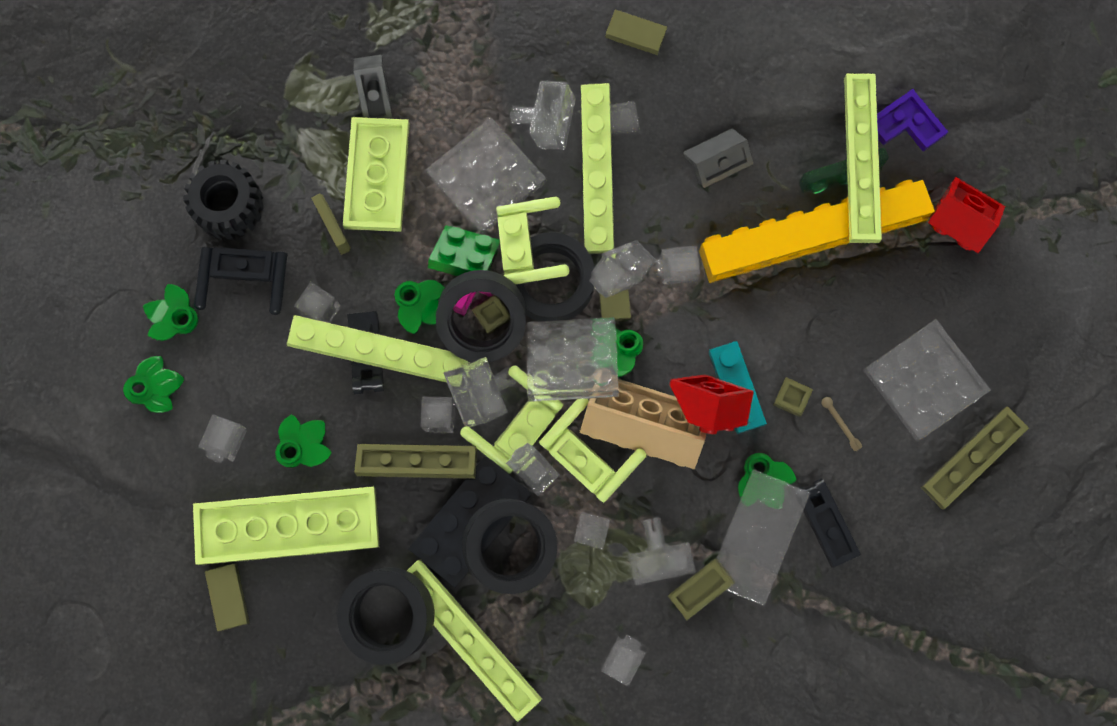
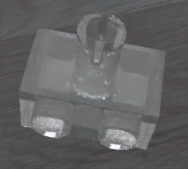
[510,81,576,150]
[444,357,516,427]
[627,517,696,586]

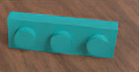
[708,341,767,434]

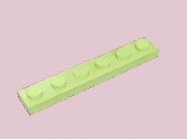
[844,74,882,243]
[581,83,614,254]
[287,315,468,386]
[407,560,542,722]

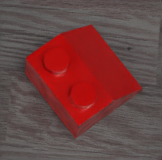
[928,177,1005,253]
[670,375,754,434]

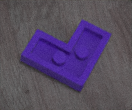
[877,89,948,152]

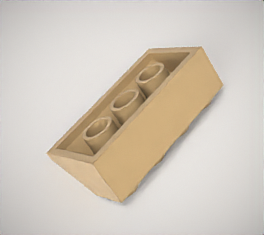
[580,373,706,469]

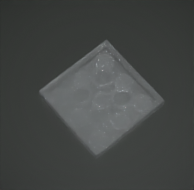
[425,117,546,235]
[527,317,619,402]
[863,319,991,442]

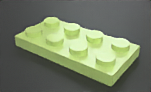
[343,117,409,232]

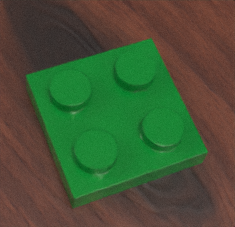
[428,225,500,276]

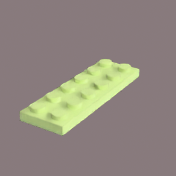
[193,487,380,565]

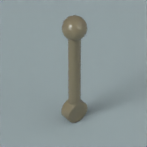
[821,397,862,451]

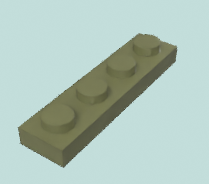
[920,406,1029,510]
[354,444,477,478]

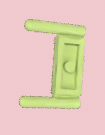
[496,197,570,285]
[460,365,564,474]
[539,395,646,503]

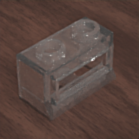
[589,240,656,298]

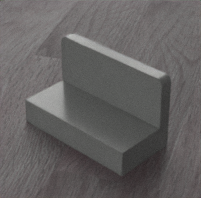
[683,129,754,188]

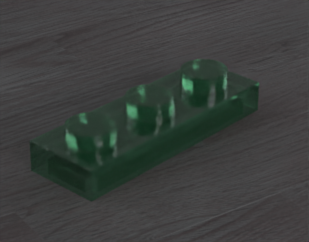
[799,147,889,193]

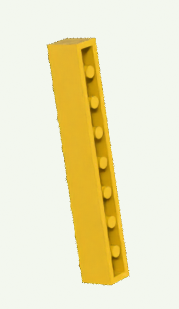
[699,180,935,283]

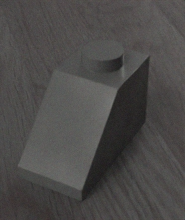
[353,54,393,119]

